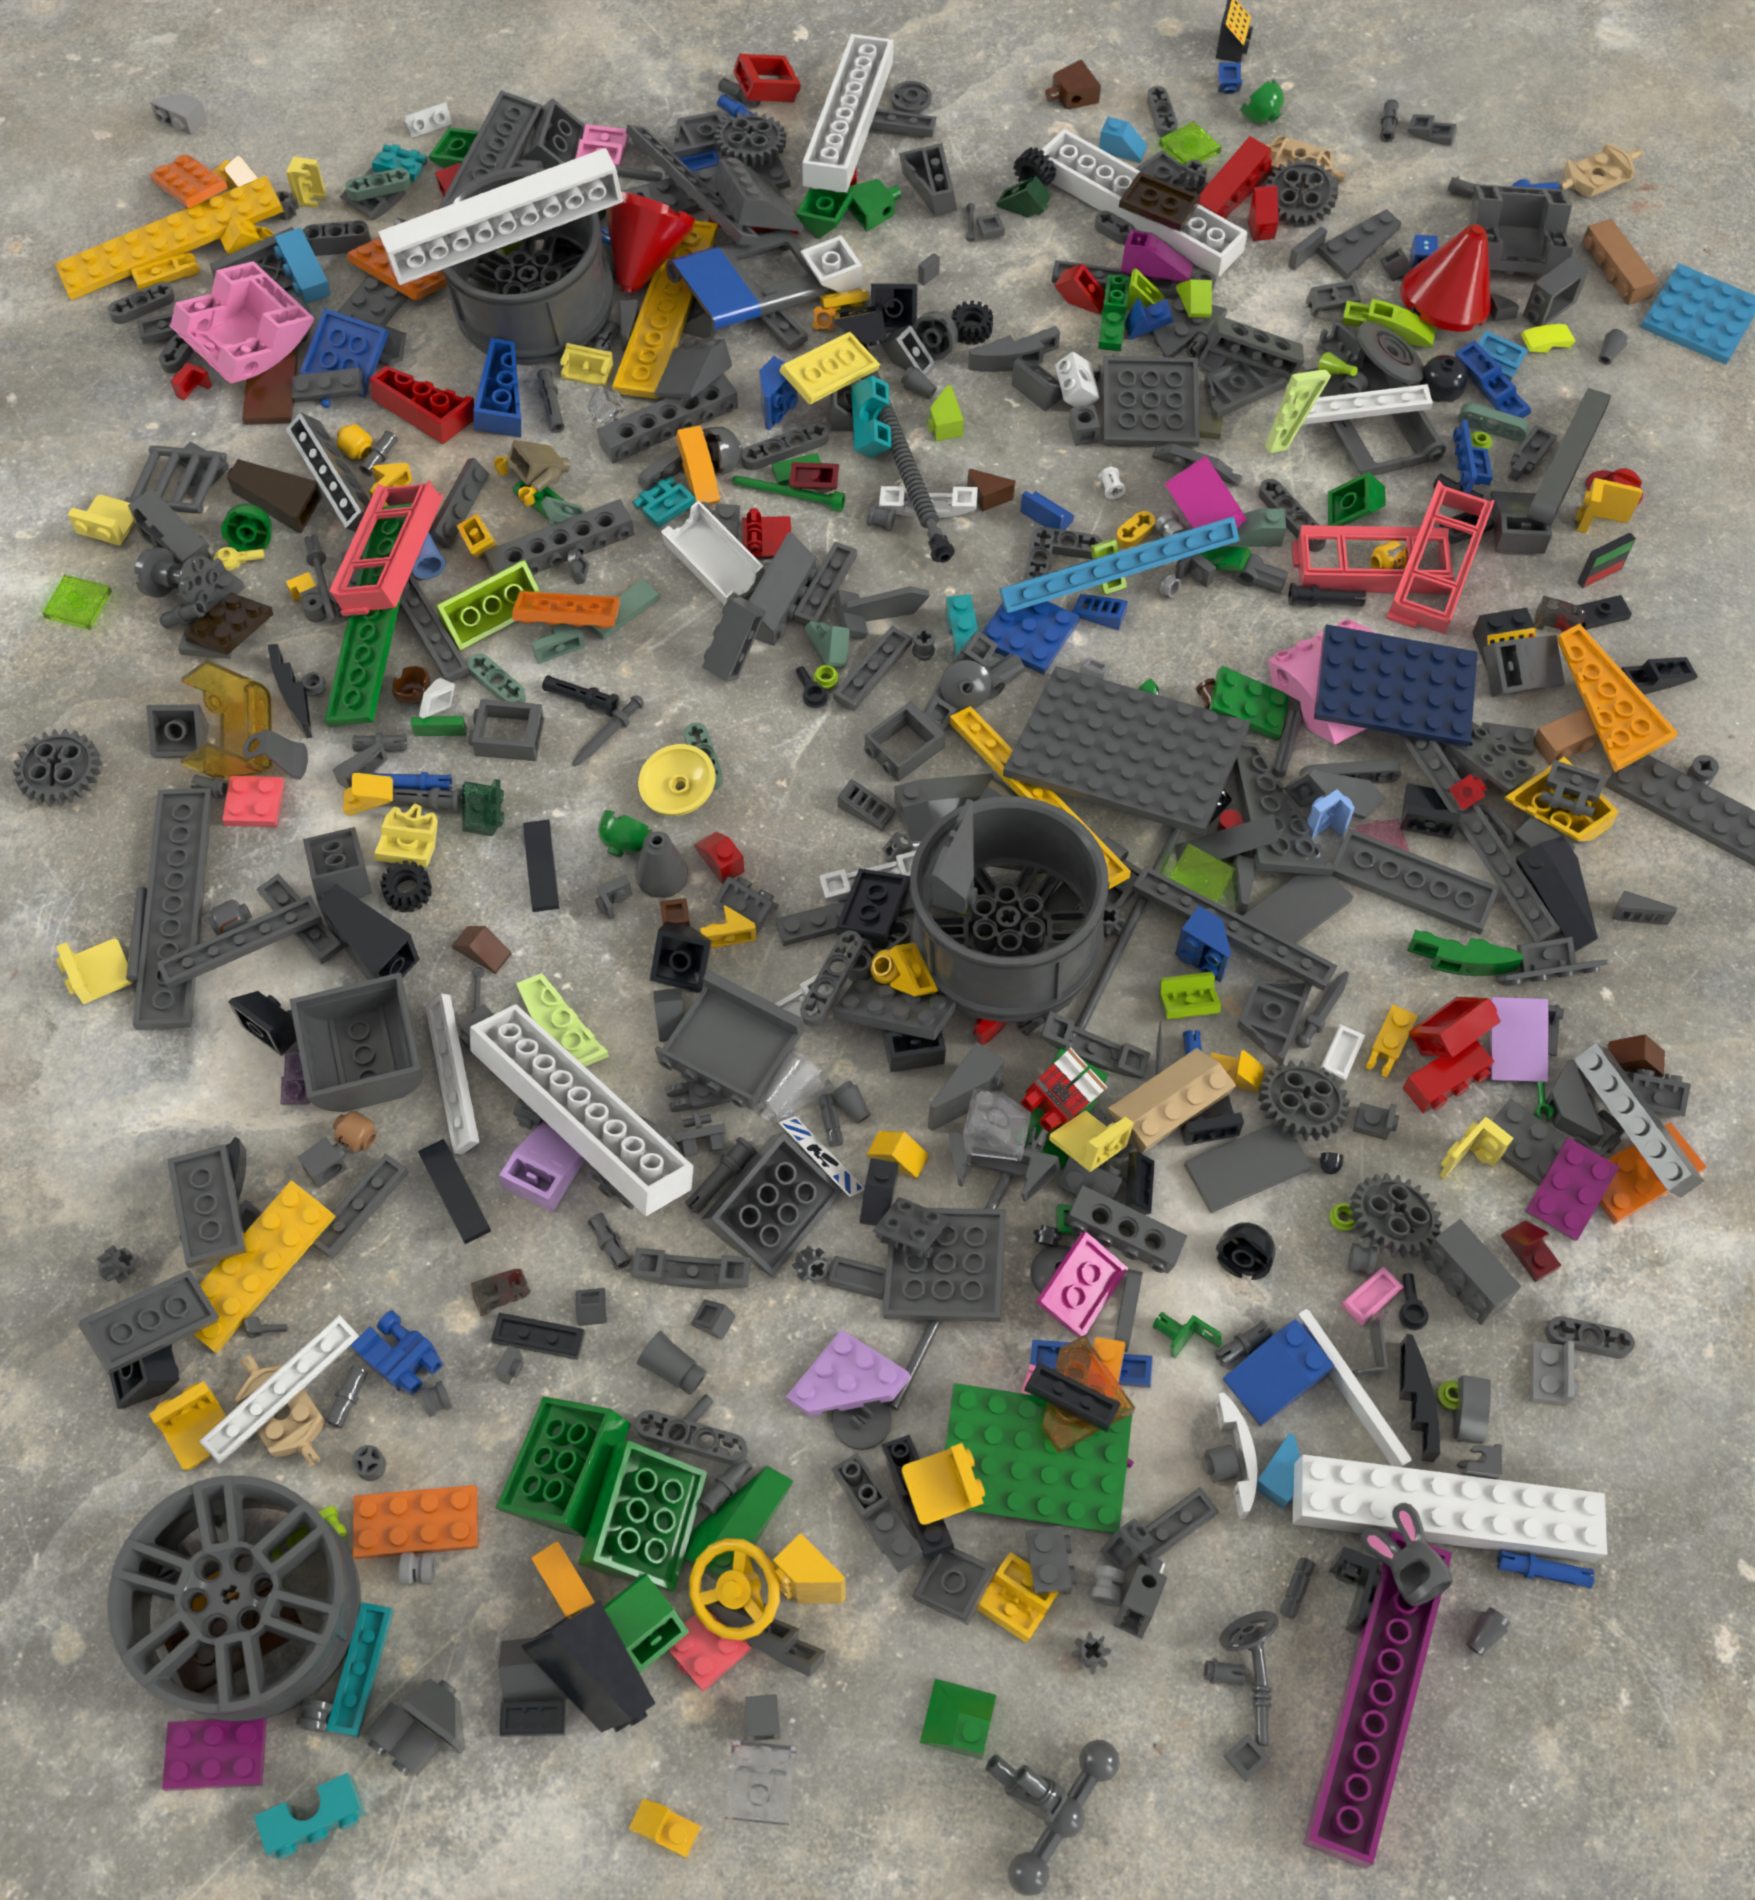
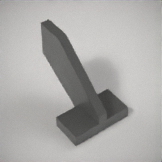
[833,586,930,640]
[1284,768,1385,819]

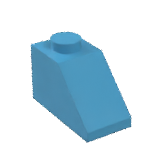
[1099,117,1147,163]
[1256,1433,1300,1509]

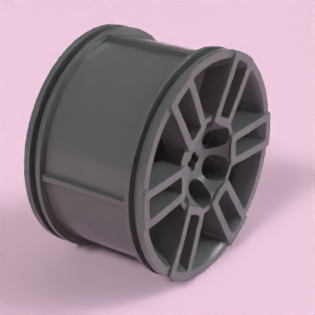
[441,167,615,365]
[910,796,1108,1022]
[108,1475,361,1721]

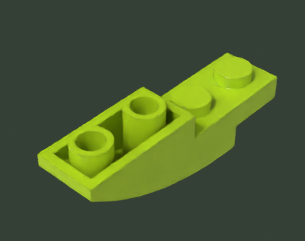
[1342,299,1436,348]

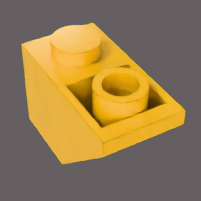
[220,218,274,254]

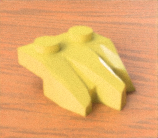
[374,803,438,868]

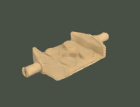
[1267,135,1347,184]
[1558,143,1642,197]
[235,1354,325,1467]

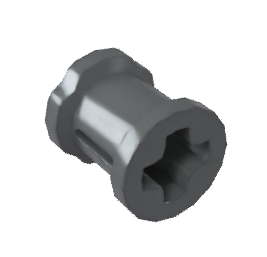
[866,504,896,531]
[912,628,935,661]

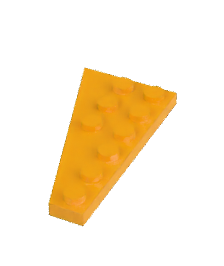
[1557,624,1679,772]

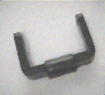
[1574,1109,1625,1157]

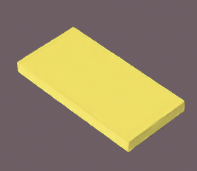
[779,332,880,405]

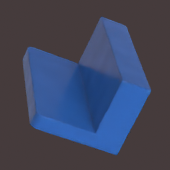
[1020,491,1074,530]

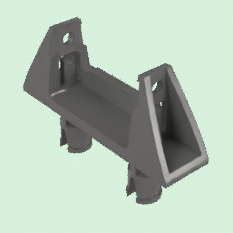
[948,1115,1061,1202]

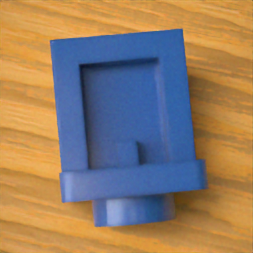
[1218,62,1243,94]

